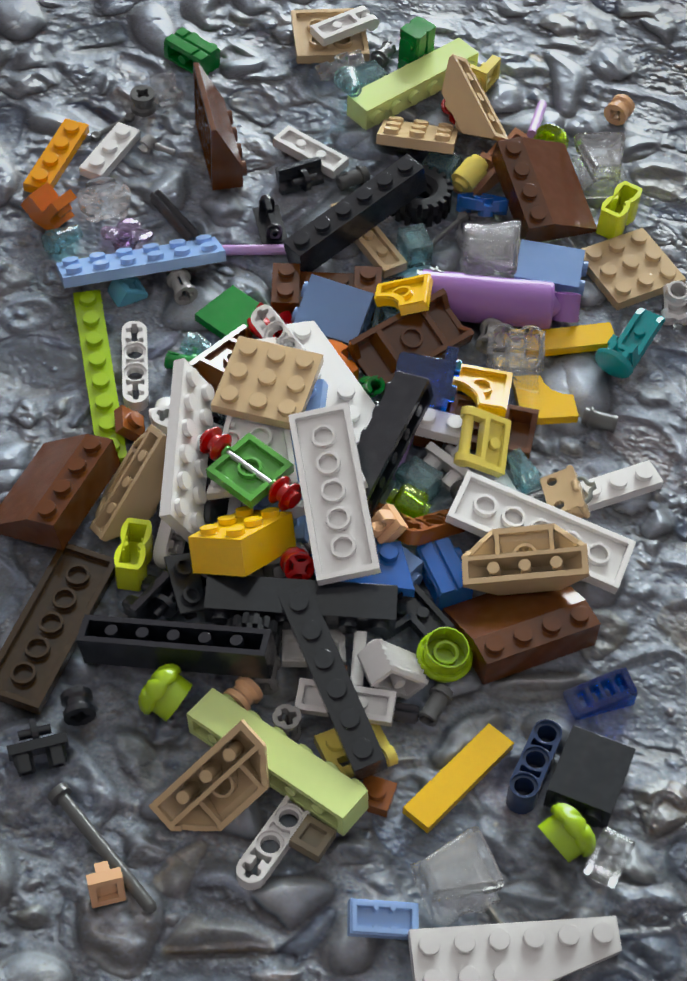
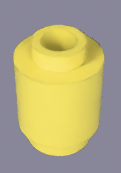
[451,154,488,193]

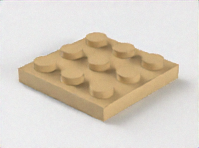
[291,8,370,64]
[376,116,459,154]
[582,227,686,310]
[211,336,324,430]

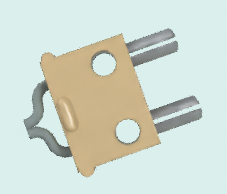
[525,465,597,519]

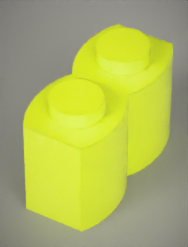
[596,181,642,239]
[114,518,153,592]

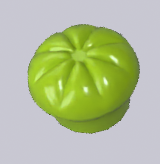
[416,627,473,683]
[138,664,193,721]
[538,803,596,863]

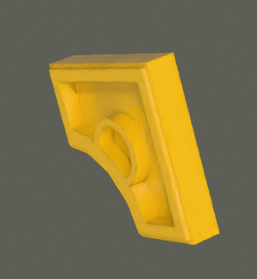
[374,273,433,316]
[452,363,513,417]
[512,375,579,425]

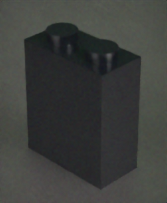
[543,725,636,830]

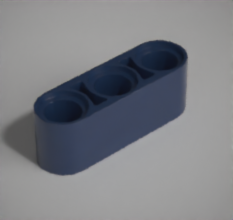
[506,719,562,814]

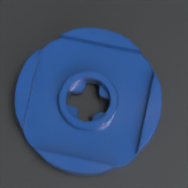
[456,192,509,217]

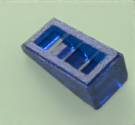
[563,667,638,721]

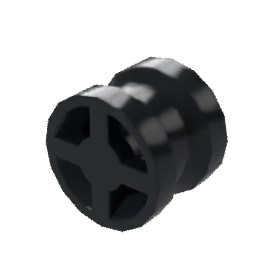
[60,686,96,726]

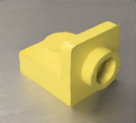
[469,55,501,93]

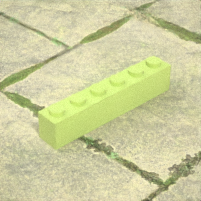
[347,38,479,130]
[187,688,369,836]

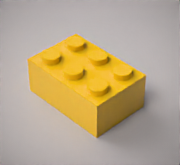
[188,506,297,577]

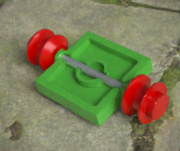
[200,427,301,511]

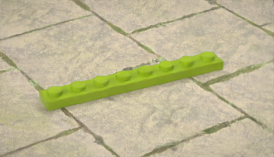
[73,290,127,463]

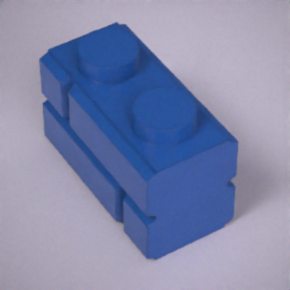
[415,537,473,611]

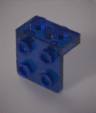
[395,346,462,412]

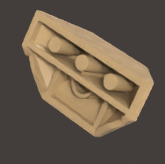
[441,54,508,141]
[89,424,167,542]
[461,523,590,596]
[149,719,270,831]

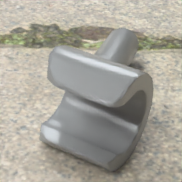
[138,134,176,156]

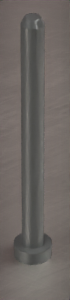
[47,783,157,914]

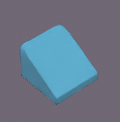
[107,277,148,307]

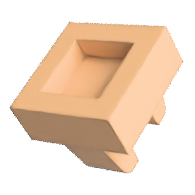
[371,503,408,544]
[86,861,126,909]

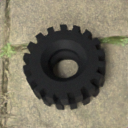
[390,164,453,228]

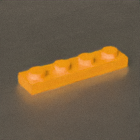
[23,118,89,193]

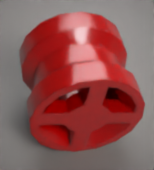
[280,546,315,580]

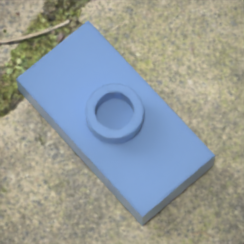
[347,898,419,940]

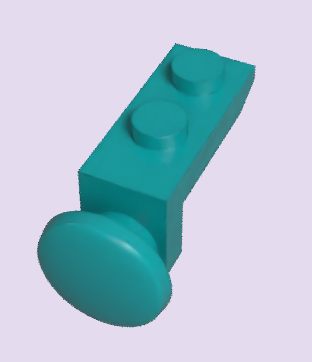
[595,307,665,379]

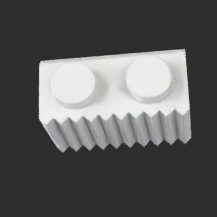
[357,639,429,700]

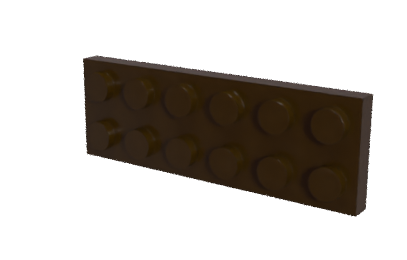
[0,543,115,715]

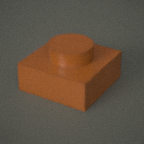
[114,405,145,442]
[362,775,398,818]

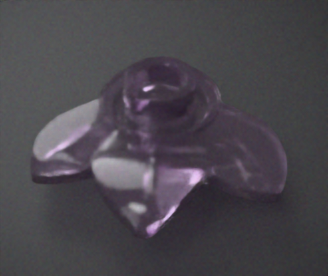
[101,218,154,251]

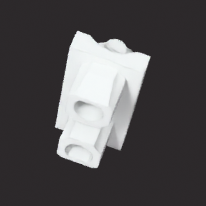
[420,441,471,492]

